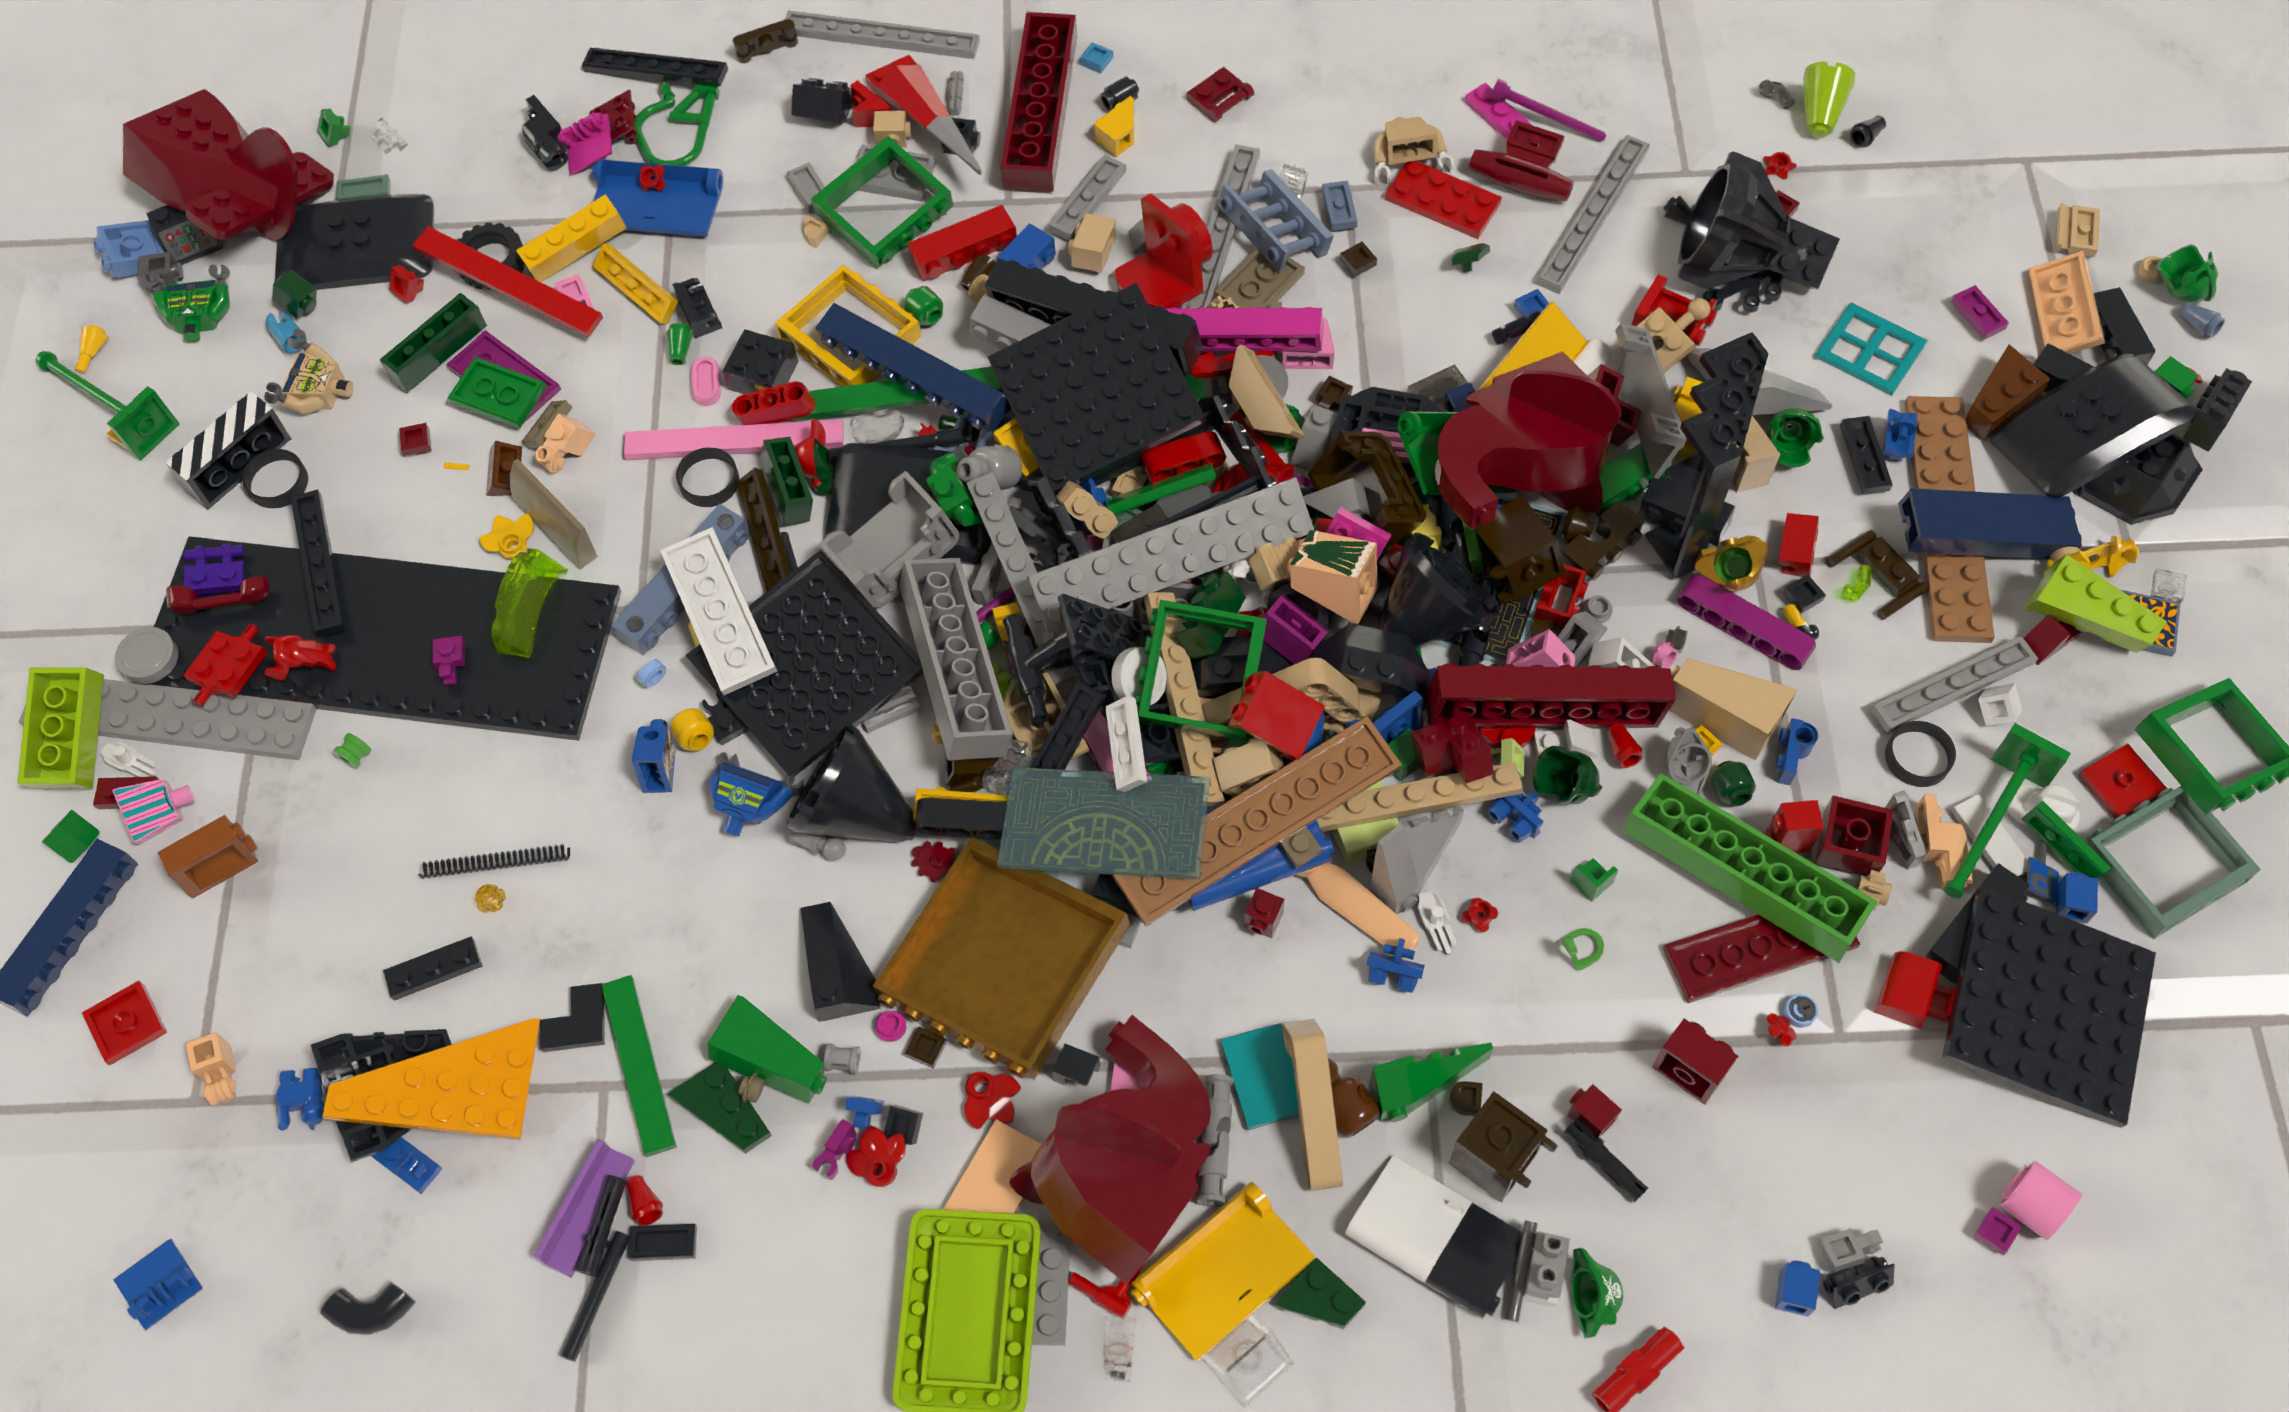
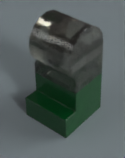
[1184,374,1234,406]

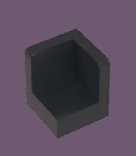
[1052,1043,1100,1086]

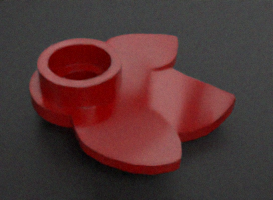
[964,1071,1021,1130]
[846,1125,906,1187]

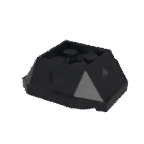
[1331,387,1445,486]
[2078,434,2203,525]

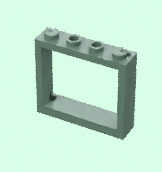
[2086,786,2261,939]

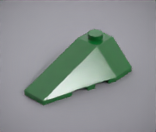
[1369,1042,1493,1122]

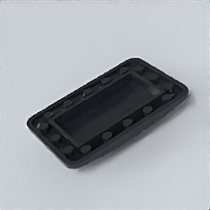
[275,194,434,290]
[1990,354,2196,498]
[825,443,991,565]

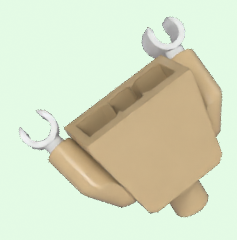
[1374,117,1454,184]

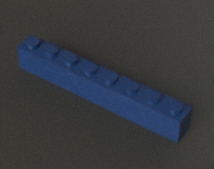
[815,303,1011,433]

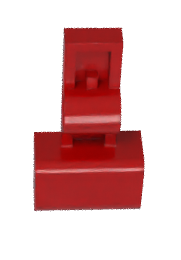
[1874,951,1956,1029]

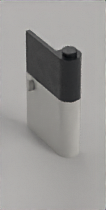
[1345,1155,1522,1319]

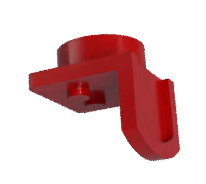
[1115,193,1213,309]

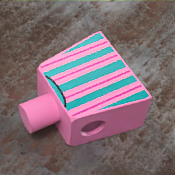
[112,779,195,845]

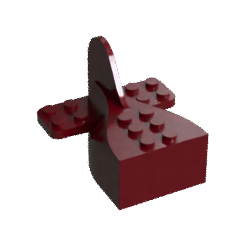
[123,89,334,240]

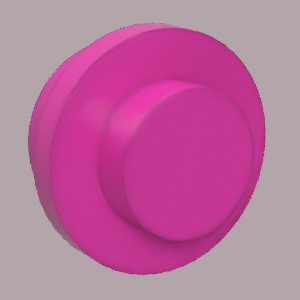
[875,1011,907,1042]

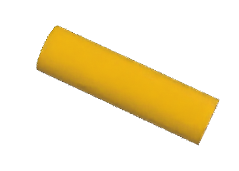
[444,462,470,470]

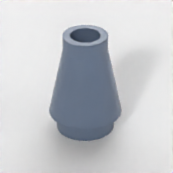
[2180,302,2225,338]

